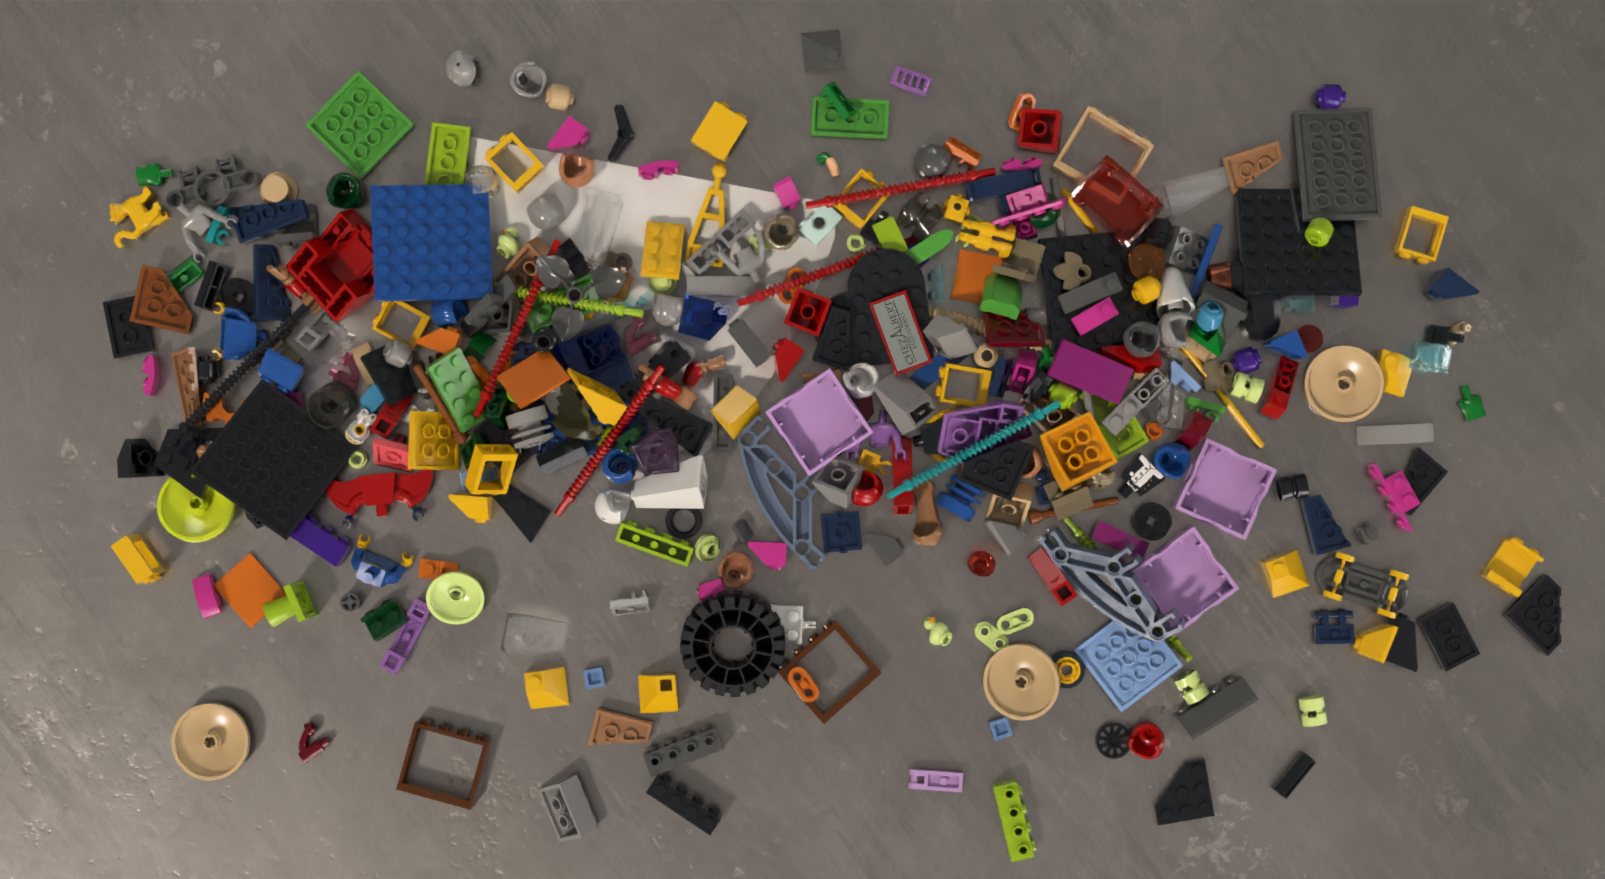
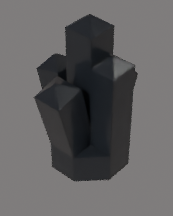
[1023,367,1057,404]

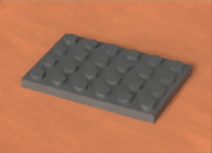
[1293,108,1382,222]

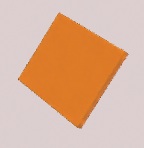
[950,249,1005,304]
[497,351,570,409]
[214,553,287,628]

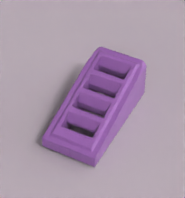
[889,66,932,98]

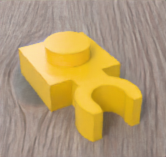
[856,448,892,475]

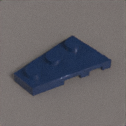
[1300,495,1352,555]

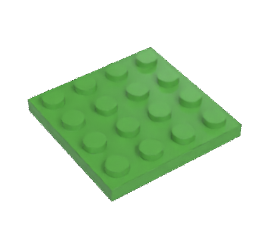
[305,70,414,180]

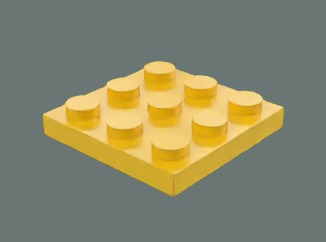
[408,411,460,470]

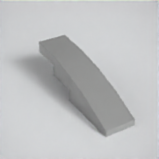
[687,276,764,297]

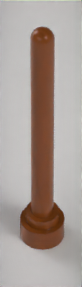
[414,364,469,444]
[1028,497,1119,525]

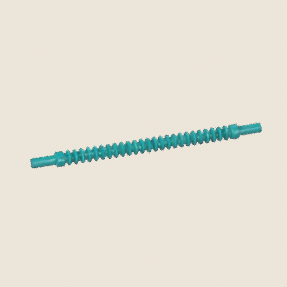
[886,400,1061,500]

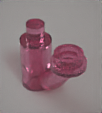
[625,316,657,356]
[328,353,360,394]

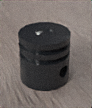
[1145,218,1172,248]

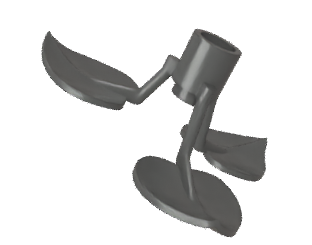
[536,255,627,342]

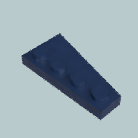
[253,244,291,322]

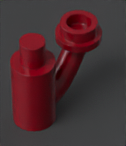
[299,722,330,763]

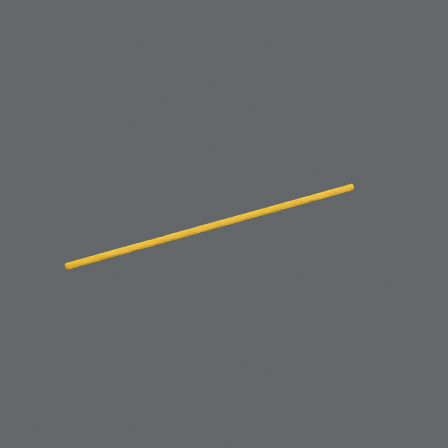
[1060,188,1265,449]

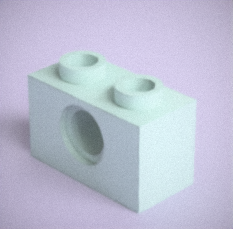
[799,206,842,247]

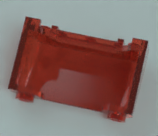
[1070,155,1163,247]

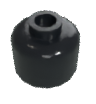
[532,326,558,353]
[196,356,219,384]

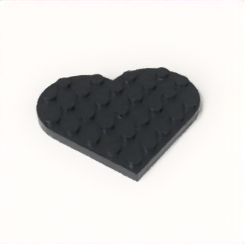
[815,248,934,368]

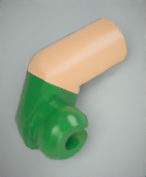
[816,152,841,177]

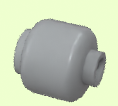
[383,339,414,368]

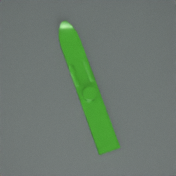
[905,229,954,264]

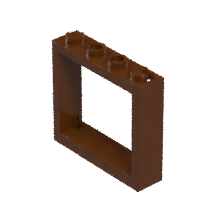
[778,620,881,724]
[396,718,492,810]

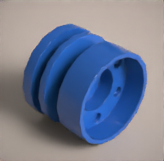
[935,474,986,522]

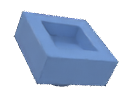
[583,666,606,690]
[988,716,1013,741]

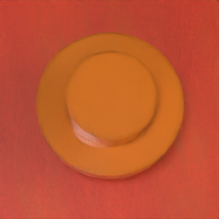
[1144,421,1163,440]

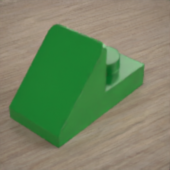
[1188,321,1225,357]
[463,329,497,364]

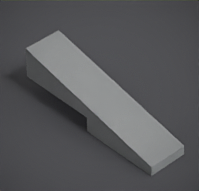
[685,209,756,276]

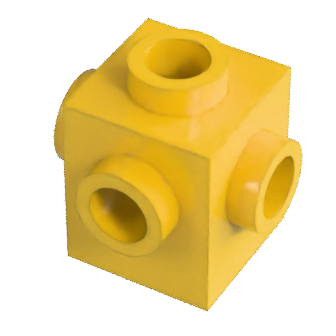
[942,193,971,225]

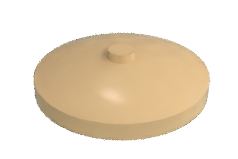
[1304,345,1384,422]
[983,643,1061,720]
[171,703,250,781]

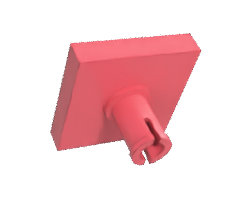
[373,433,413,473]

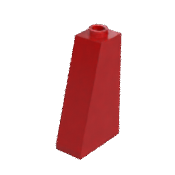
[892,435,914,515]

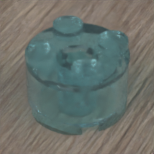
[1409,341,1453,375]

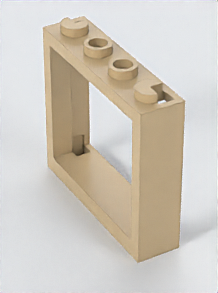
[1051,106,1154,207]

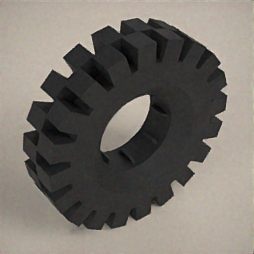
[680,590,785,697]

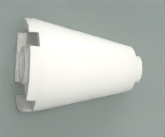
[1156,266,1195,318]

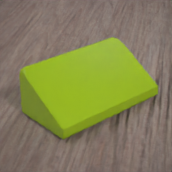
[872,216,908,252]

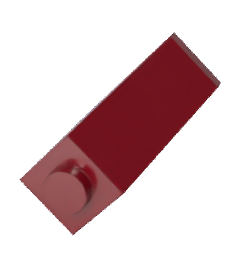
[1172,411,1214,452]

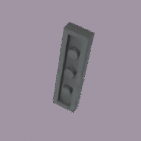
[713,374,733,451]

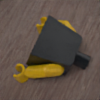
[913,405,960,462]

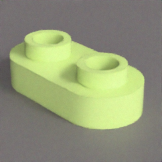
[996,607,1034,635]
[974,621,1009,652]

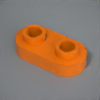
[1008,93,1036,130]
[778,267,805,304]
[787,667,819,702]

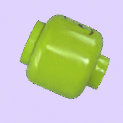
[1305,218,1334,247]
[1049,381,1078,410]

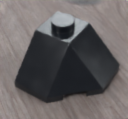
[117,438,165,478]

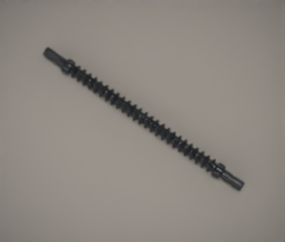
[165,304,309,447]

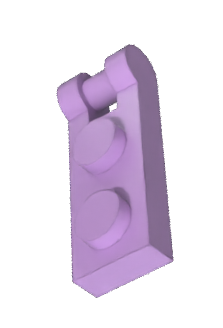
[908,768,963,792]

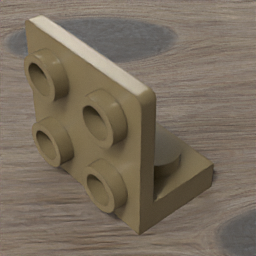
[992,238,1045,283]

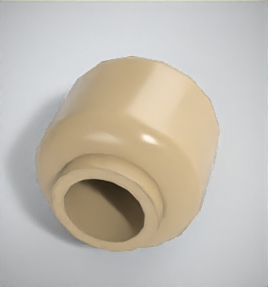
[545,83,574,110]
[973,343,999,368]

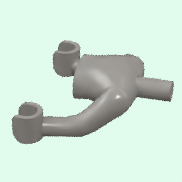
[177,203,238,263]
[708,221,766,283]

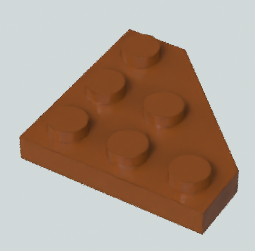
[130,264,193,334]

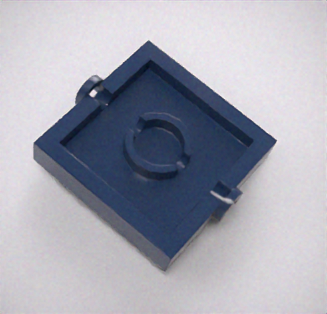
[821,511,862,553]

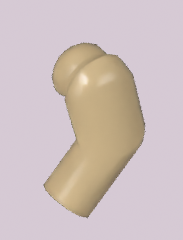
[1448,321,1471,346]

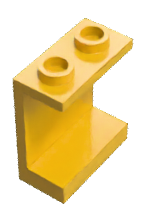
[691,101,748,163]
[1480,536,1544,597]

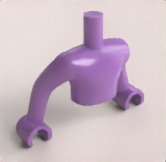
[846,410,908,461]

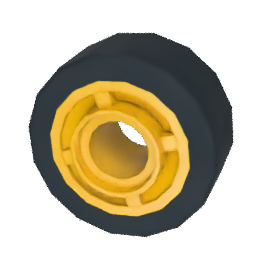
[1051,651,1085,688]

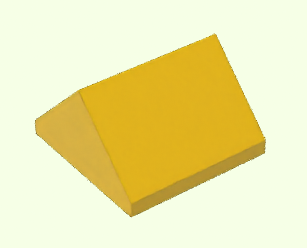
[710,385,760,439]

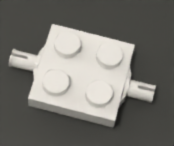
[770,604,816,644]

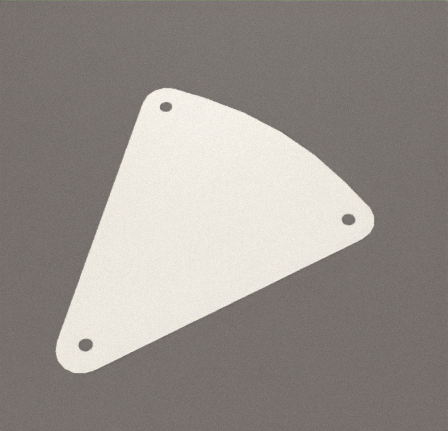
[464,137,835,492]

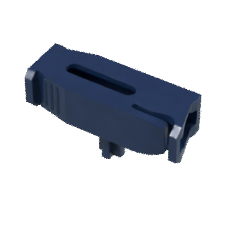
[964,167,1042,215]

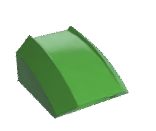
[979,272,1022,320]

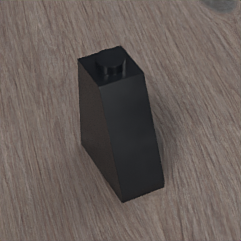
[1385,612,1418,672]

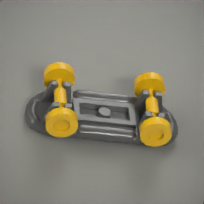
[1316,551,1409,619]

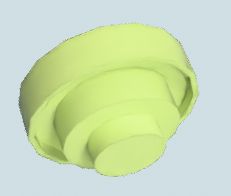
[648,277,677,295]
[694,534,721,562]

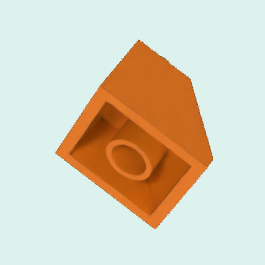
[416,326,466,354]

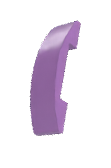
[379,598,431,675]

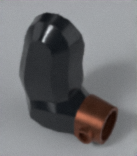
[1206,261,1281,342]

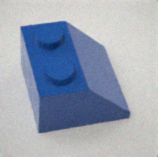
[257,348,304,394]

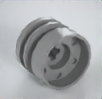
[505,405,554,449]

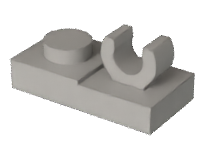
[610,591,651,616]

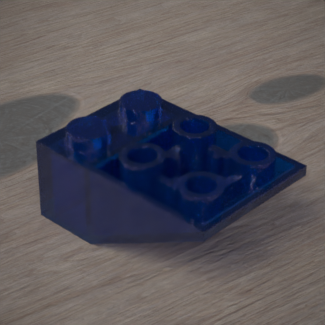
[554,324,625,383]

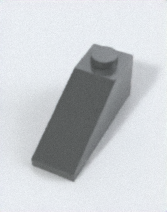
[1057,272,1123,314]

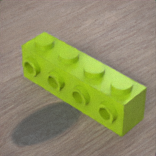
[615,520,695,567]
[992,779,1036,862]

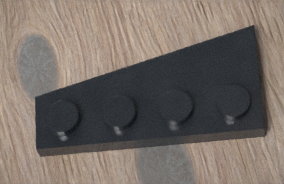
[637,394,713,457]

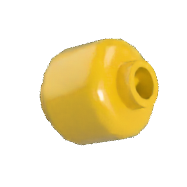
[1131,276,1162,304]

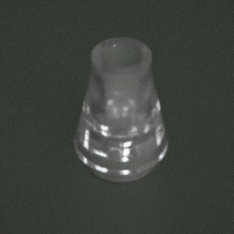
[1159,343,1188,365]

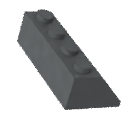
[1174,675,1259,740]

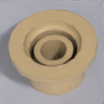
[260,172,298,203]

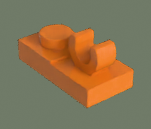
[943,135,983,171]
[418,558,460,579]

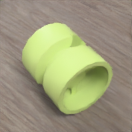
[1229,371,1265,403]
[1174,669,1209,705]
[1298,695,1328,727]

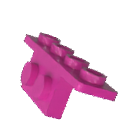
[991,183,1068,226]
[1367,463,1421,532]

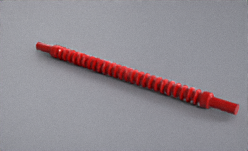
[805,168,996,209]
[736,235,918,307]
[473,239,561,418]
[554,364,666,516]

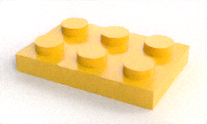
[641,221,685,280]

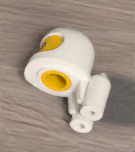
[345,409,377,445]

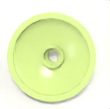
[426,571,485,624]

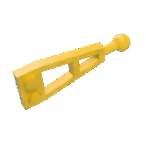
[684,163,727,268]

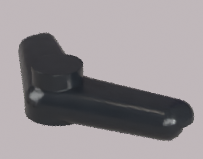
[608,104,634,161]

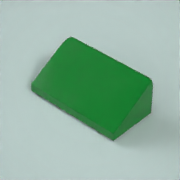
[166,255,205,294]

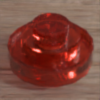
[1297,325,1323,353]
[967,551,996,577]

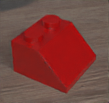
[1018,108,1063,153]
[784,287,833,337]
[772,337,805,383]

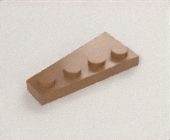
[171,347,202,428]

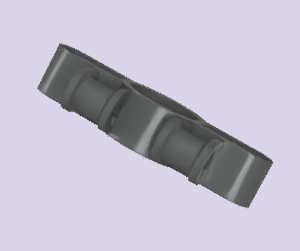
[166,154,262,209]

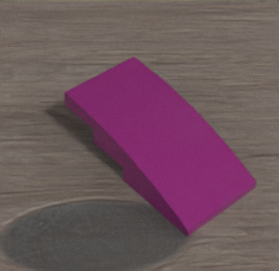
[1047,339,1134,405]

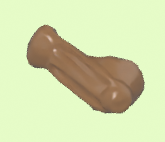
[913,479,943,546]

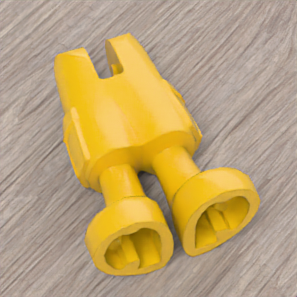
[958,219,1016,260]

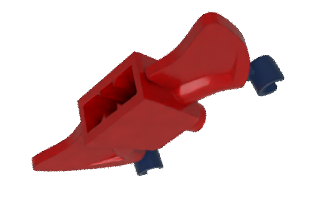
[325,470,434,529]

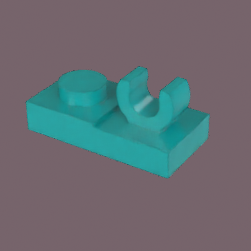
[205,205,231,245]

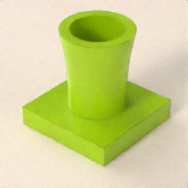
[263,580,318,627]

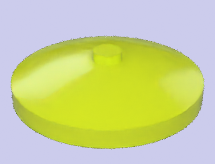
[157,474,236,542]

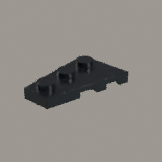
[812,305,850,371]
[1405,447,1448,516]
[493,484,552,543]

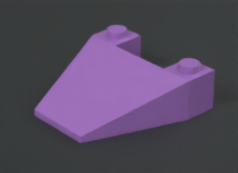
[937,400,1024,465]

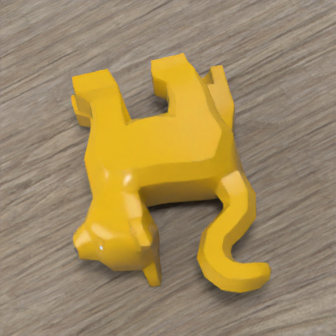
[109,186,170,248]

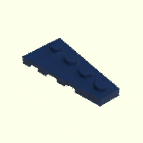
[228,199,310,244]

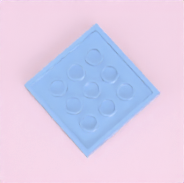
[1074,620,1183,712]

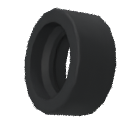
[665,508,702,539]

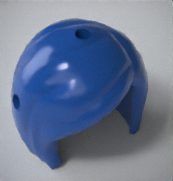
[430,300,468,329]
[1153,442,1191,479]
[602,447,637,484]

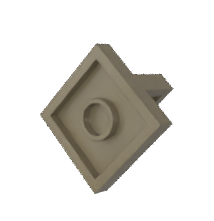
[1043,480,1094,521]

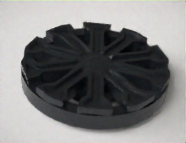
[1096,722,1130,759]

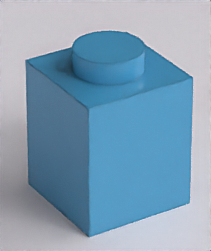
[358,383,386,414]

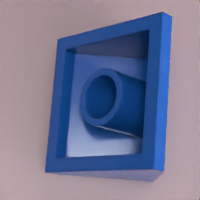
[1262,330,1308,360]

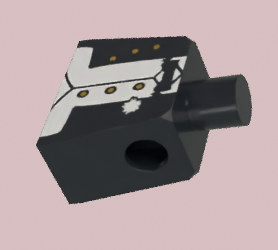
[1117,452,1166,499]

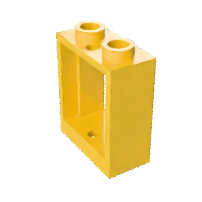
[484,132,546,194]
[833,168,890,230]
[1393,206,1449,265]
[372,301,432,351]
[935,362,992,407]
[464,444,518,495]
[111,533,165,585]

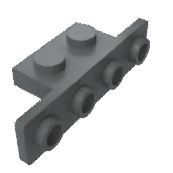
[460,274,518,339]

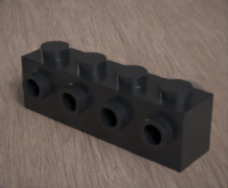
[619,341,692,404]
[646,774,722,835]

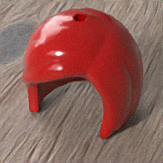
[852,471,883,506]
[1128,722,1165,760]

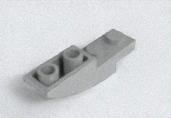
[1100,367,1170,437]

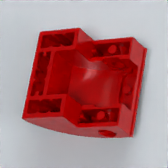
[285,208,375,323]

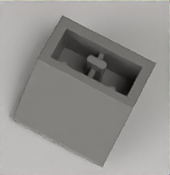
[923,314,978,360]

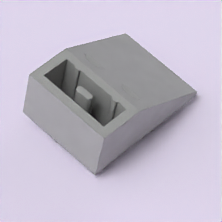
[872,371,940,435]

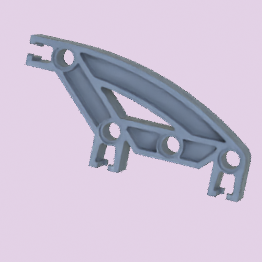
[738,415,826,571]
[1039,526,1186,642]

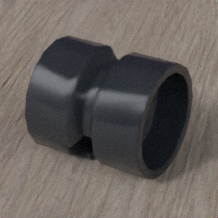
[1275,473,1309,502]

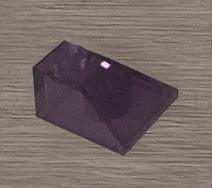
[630,427,680,475]

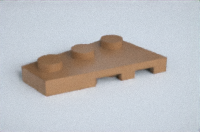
[1221,141,1283,195]
[588,708,653,745]

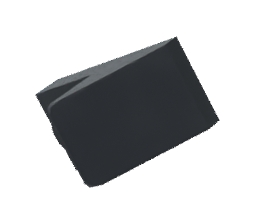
[557,238,593,279]

